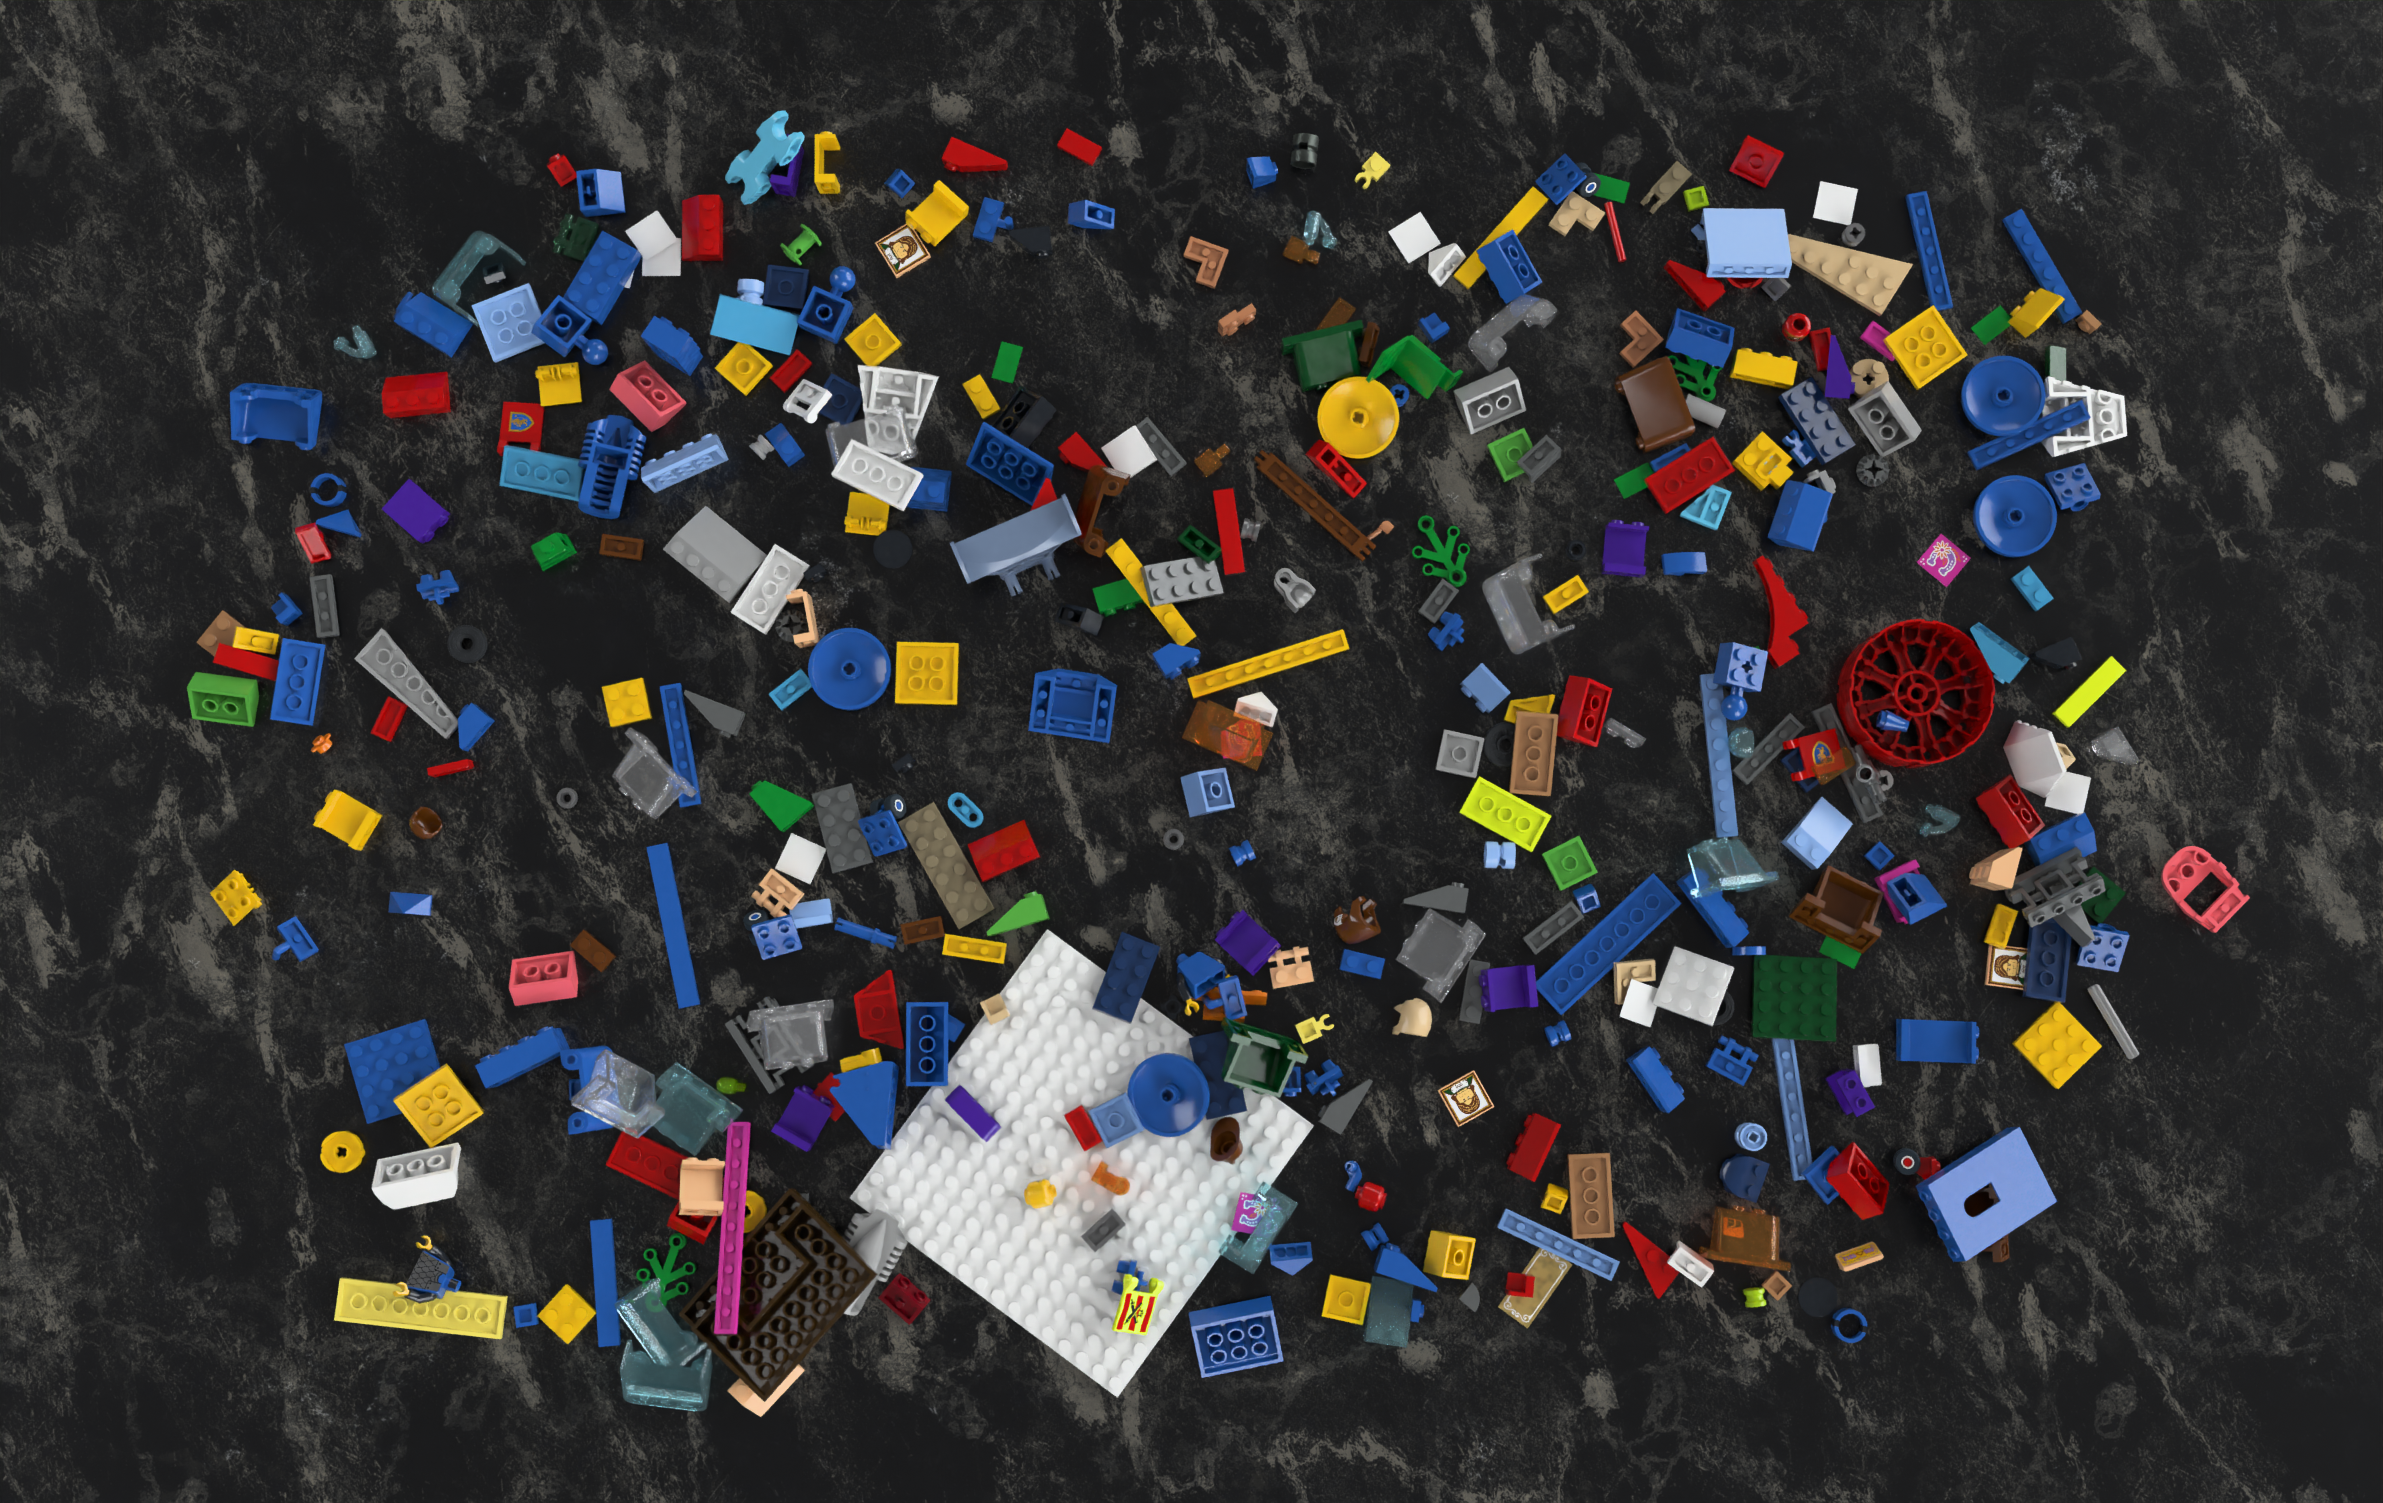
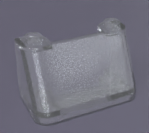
[1468,294,1558,372]
[825,404,918,469]

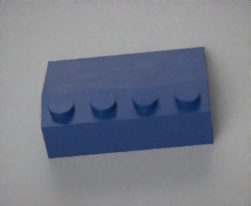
[966,422,1054,506]
[1189,1296,1283,1378]

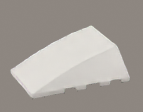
[858,365,939,455]
[2039,376,2127,457]
[2003,720,2066,798]

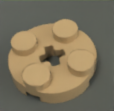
[1849,359,1889,399]

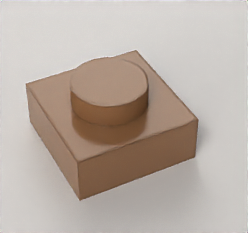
[2075,310,2101,334]
[1761,1270,1792,1301]

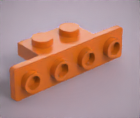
[1191,987,1267,1023]

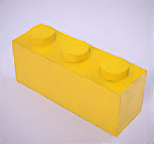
[1729,348,1798,389]

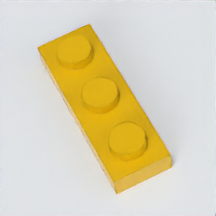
[942,934,1007,964]

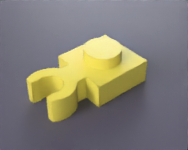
[1355,152,1390,189]
[1295,1014,1334,1044]

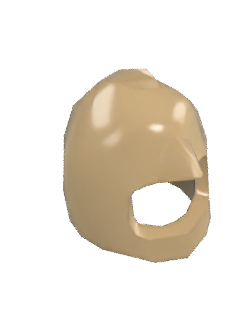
[1392,998,1432,1037]

